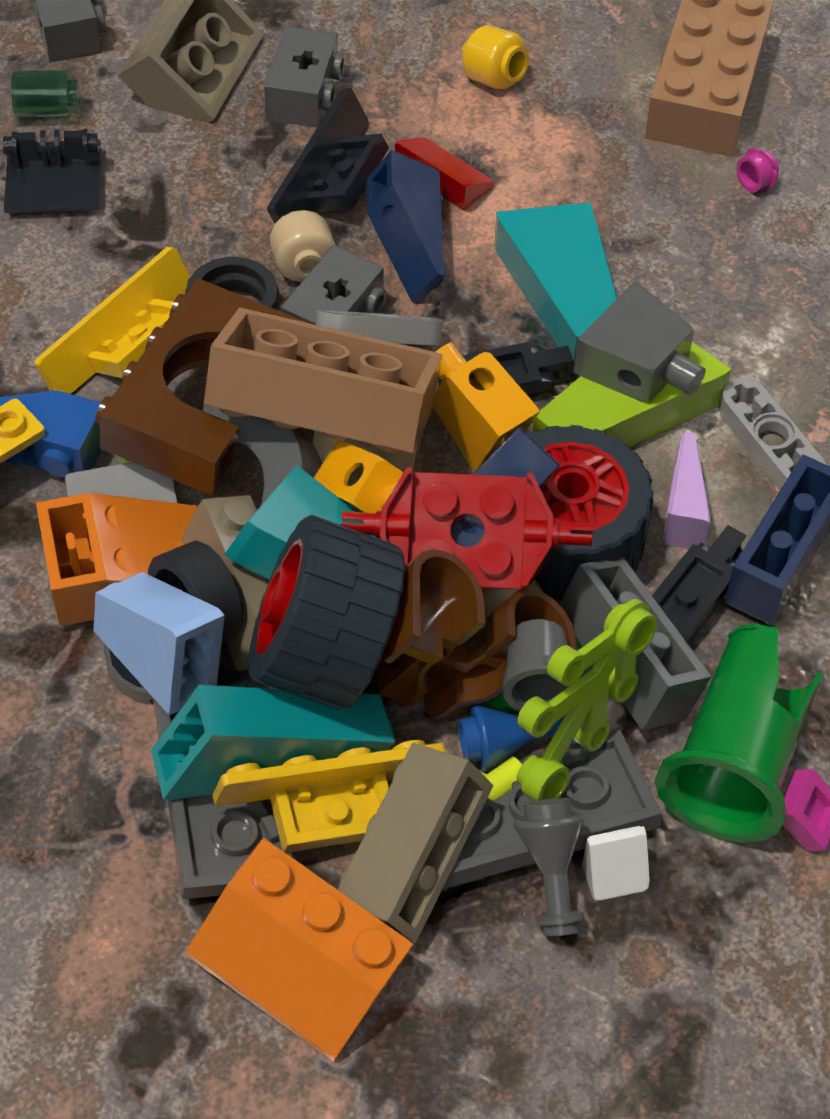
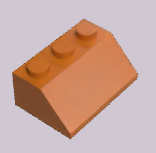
[185,837,413,1062]

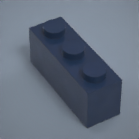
[724,454,830,626]

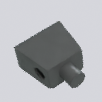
[574,282,706,402]

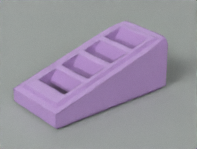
[662,432,711,549]

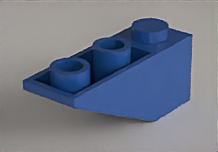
[0,390,102,477]

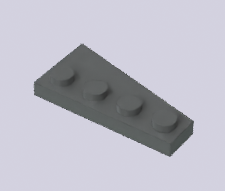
[153,698,287,899]
[443,727,662,889]

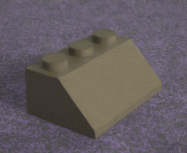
[117,0,264,123]

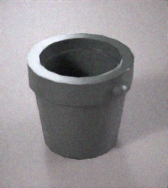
[503,619,569,712]

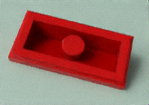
[395,137,494,210]

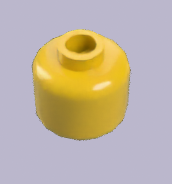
[462,25,529,90]

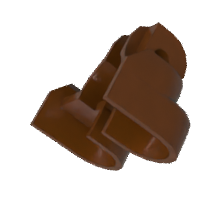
[377,549,577,721]

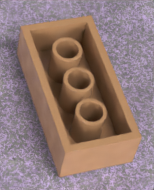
[645,0,774,157]
[203,307,443,453]

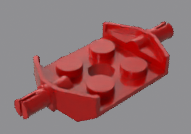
[341,467,593,590]

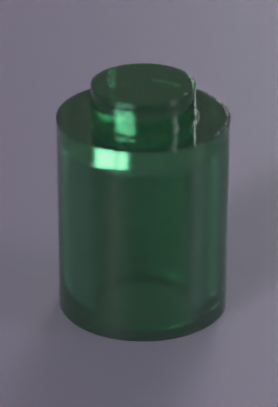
[11,70,80,117]

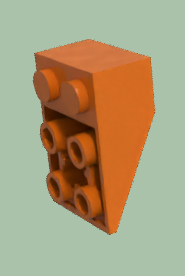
[36,493,198,627]

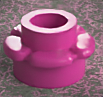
[736,147,779,193]

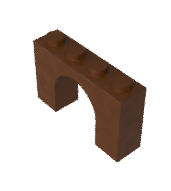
[95,278,308,496]

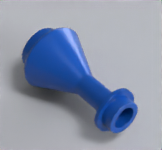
[458,705,577,772]

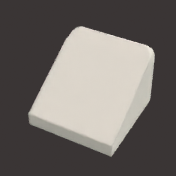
[582,826,650,901]

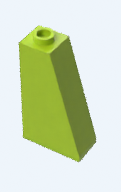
[532,342,731,448]

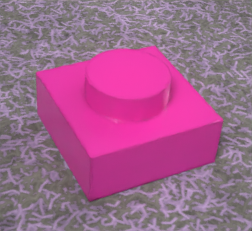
[783,769,830,851]

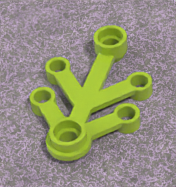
[517,599,657,801]

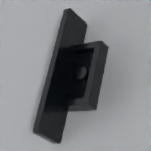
[267,88,389,223]

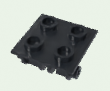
[3,129,101,213]

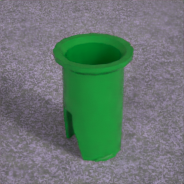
[654,623,823,843]

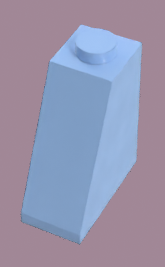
[93,572,225,716]

